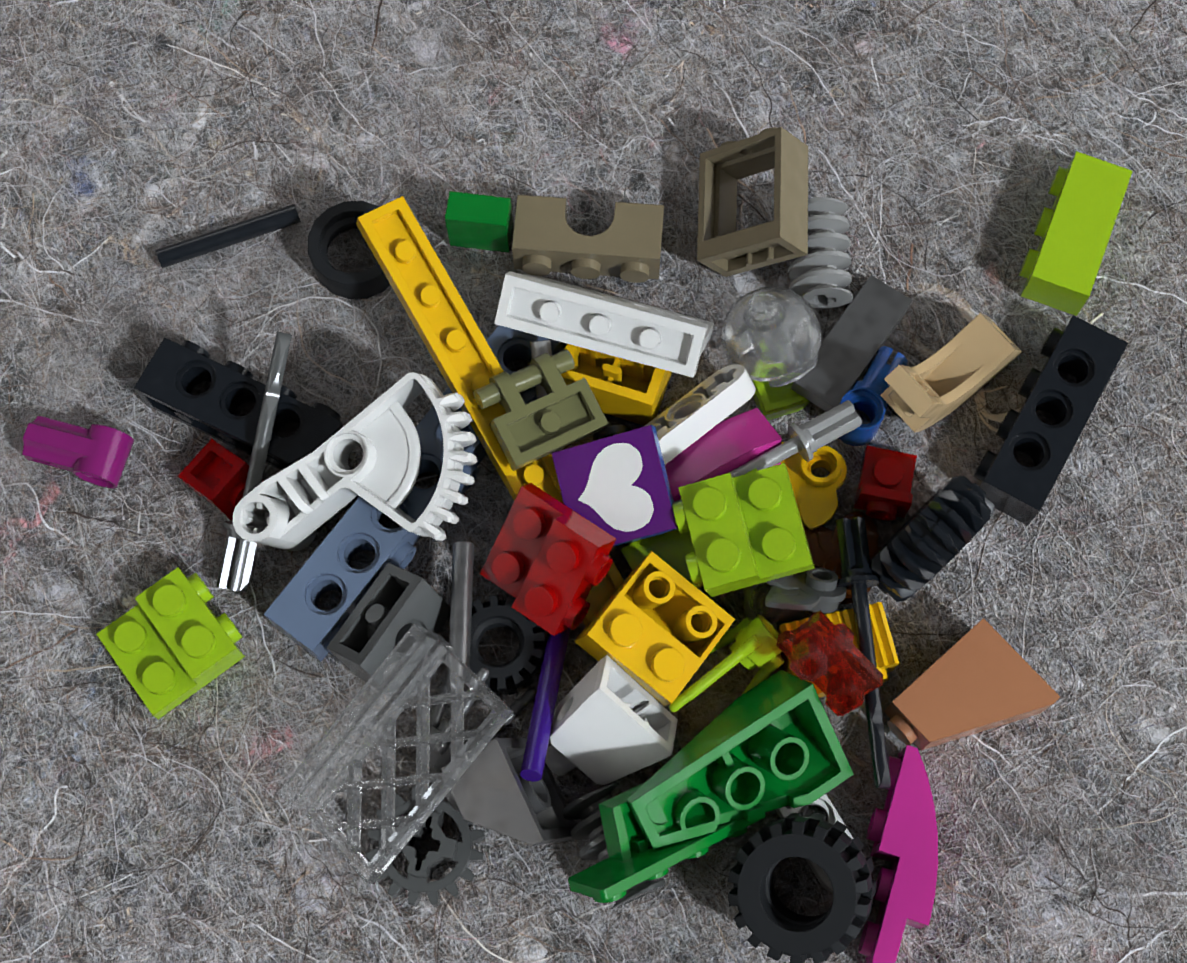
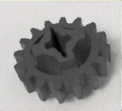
[366,786,485,907]

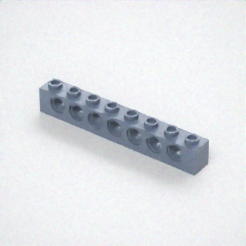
[264,325,567,662]

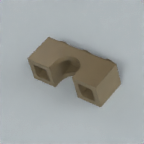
[512,195,664,283]

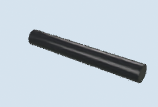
[156,204,301,268]

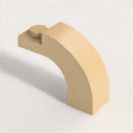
[880,313,1022,433]

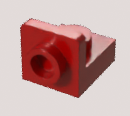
[178,438,264,522]
[854,445,917,521]

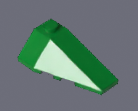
[627,670,854,849]

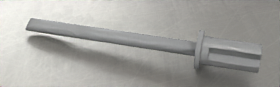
[630,400,862,543]

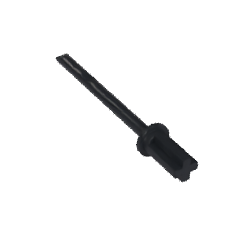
[836,516,891,788]

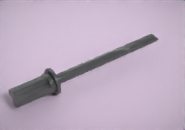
[216,331,292,592]

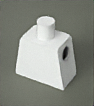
[545,655,678,785]

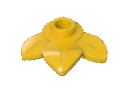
[781,442,847,530]

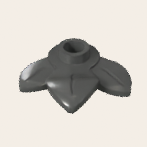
[765,567,847,613]

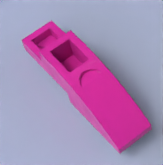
[858,745,938,963]

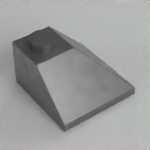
[441,738,576,846]

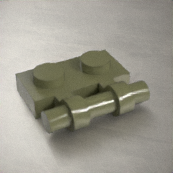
[473,349,609,471]

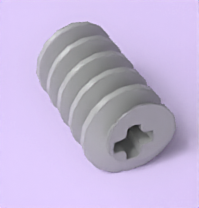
[789,197,853,309]

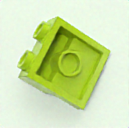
[672,463,815,597]
[96,567,245,720]

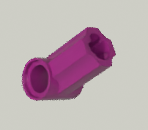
[22,416,134,489]

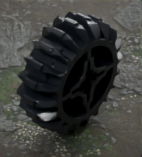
[870,475,995,602]

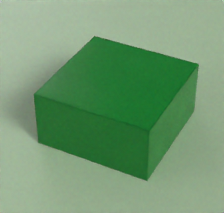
[445,191,514,253]

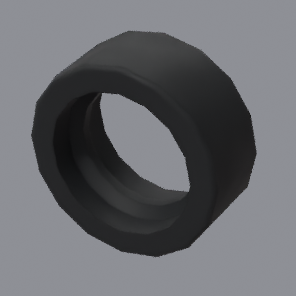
[308,201,390,299]

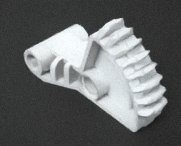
[232,372,478,551]

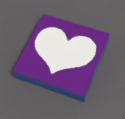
[552,425,678,547]

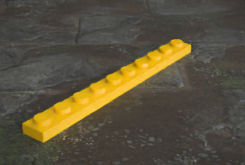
[356,196,624,626]

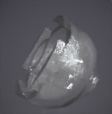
[721,286,823,387]

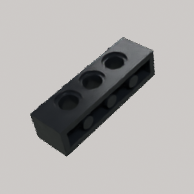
[973,315,1128,525]
[134,337,343,471]

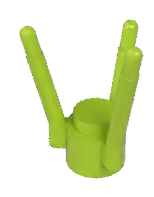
[669,615,787,712]

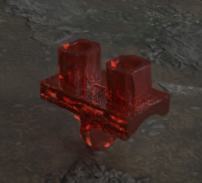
[776,610,883,716]

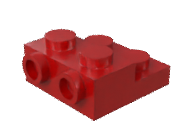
[480,483,616,636]

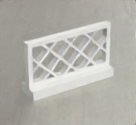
[494,271,714,378]

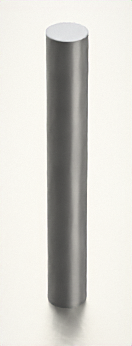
[447,541,474,702]

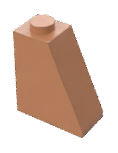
[884,618,1060,751]

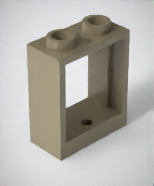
[697,127,808,277]

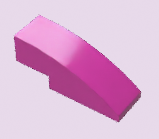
[665,408,782,502]

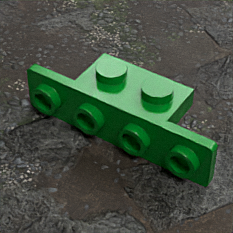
[568,782,766,903]

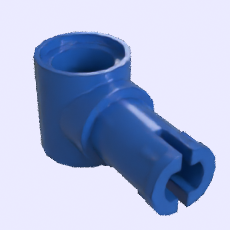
[838,346,908,446]

